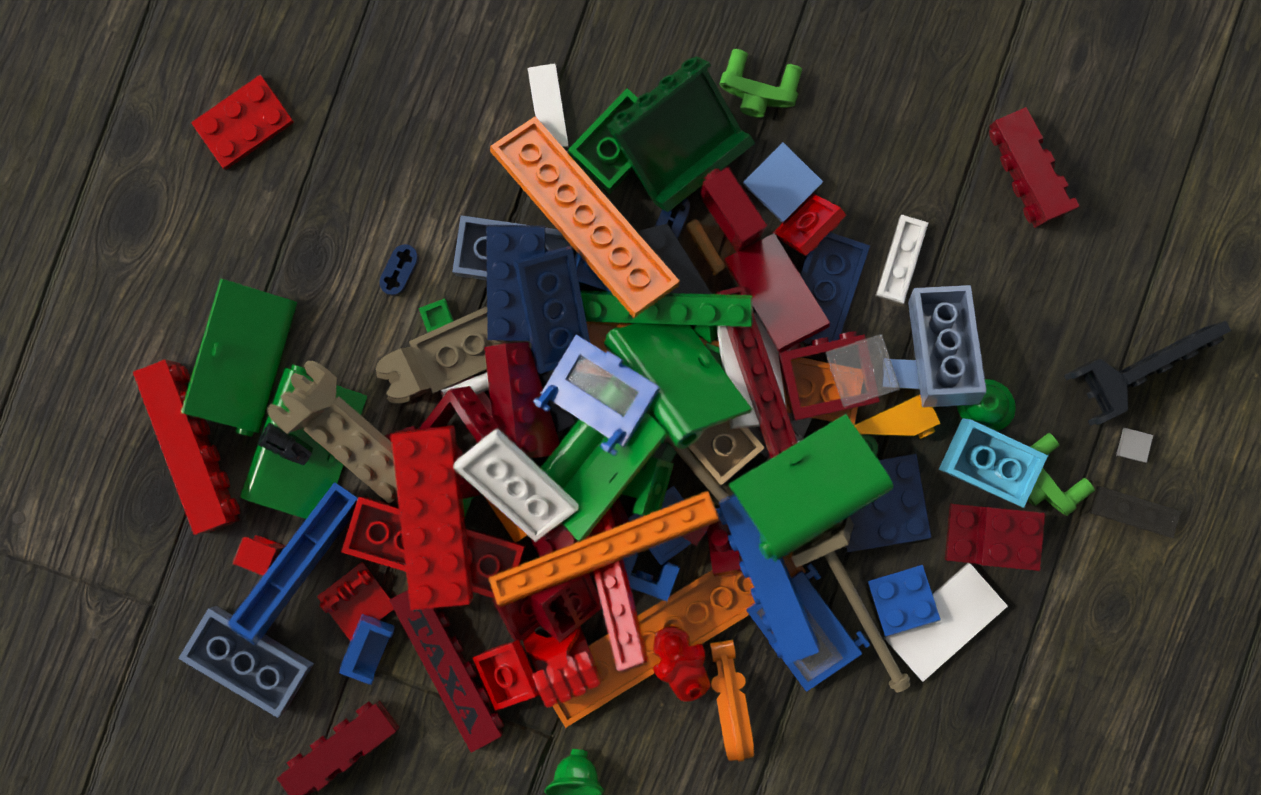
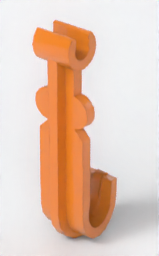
[710,640,754,762]

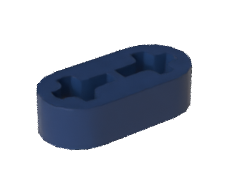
[655,198,690,239]
[379,244,419,296]

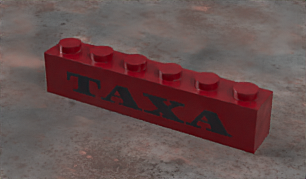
[389,590,505,753]

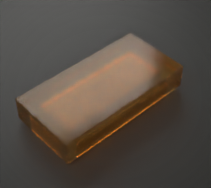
[686,219,725,276]

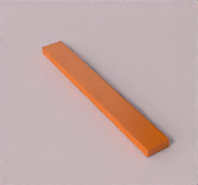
[489,491,720,607]

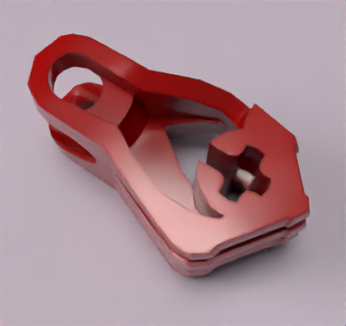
[523,626,602,708]

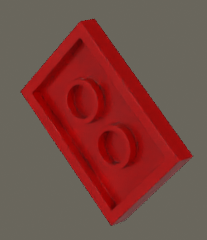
[191,75,294,170]

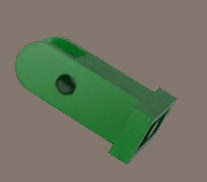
[621,457,674,516]

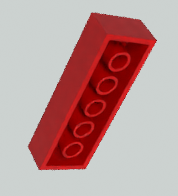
[133,359,240,535]
[391,426,474,610]
[342,496,526,598]

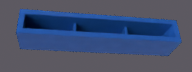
[227,482,358,646]
[717,494,820,664]

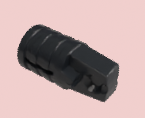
[257,422,313,466]

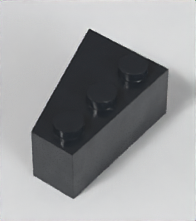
[639,224,711,294]

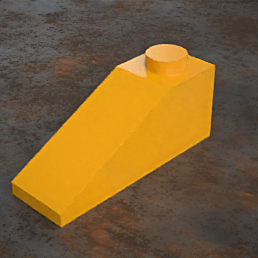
[854,394,940,438]

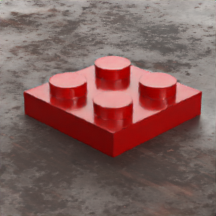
[773,193,846,256]

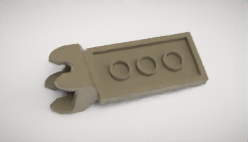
[376,307,532,404]
[267,361,398,504]

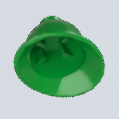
[957,379,1016,431]
[544,749,604,795]

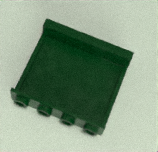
[607,56,755,212]

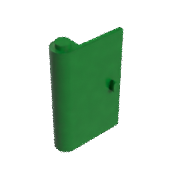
[181,278,298,437]
[604,323,752,449]
[240,364,367,519]
[540,380,669,542]
[729,414,893,562]

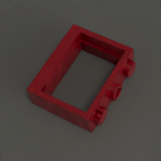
[700,167,767,252]
[779,331,880,421]
[419,386,502,499]

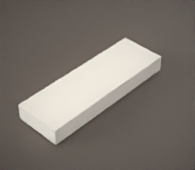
[528,64,569,149]
[876,215,928,304]

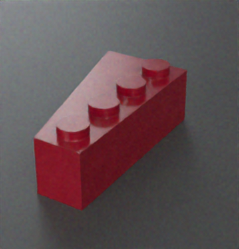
[989,107,1080,228]
[484,342,560,458]
[276,700,400,795]

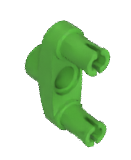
[719,49,802,118]
[1027,433,1095,516]

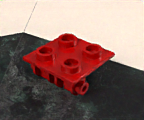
[317,562,394,641]

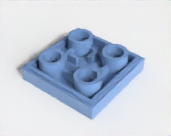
[743,143,823,223]

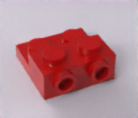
[473,639,540,711]

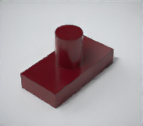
[707,517,742,577]

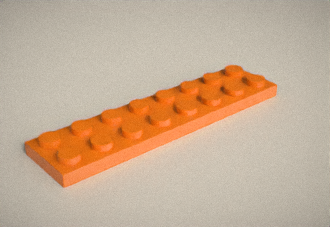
[490,116,680,318]

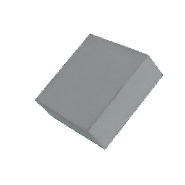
[1116,428,1153,463]

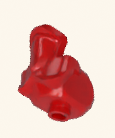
[652,626,711,702]

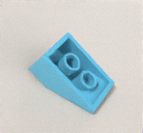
[939,418,1048,508]

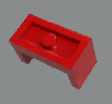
[233,535,286,576]

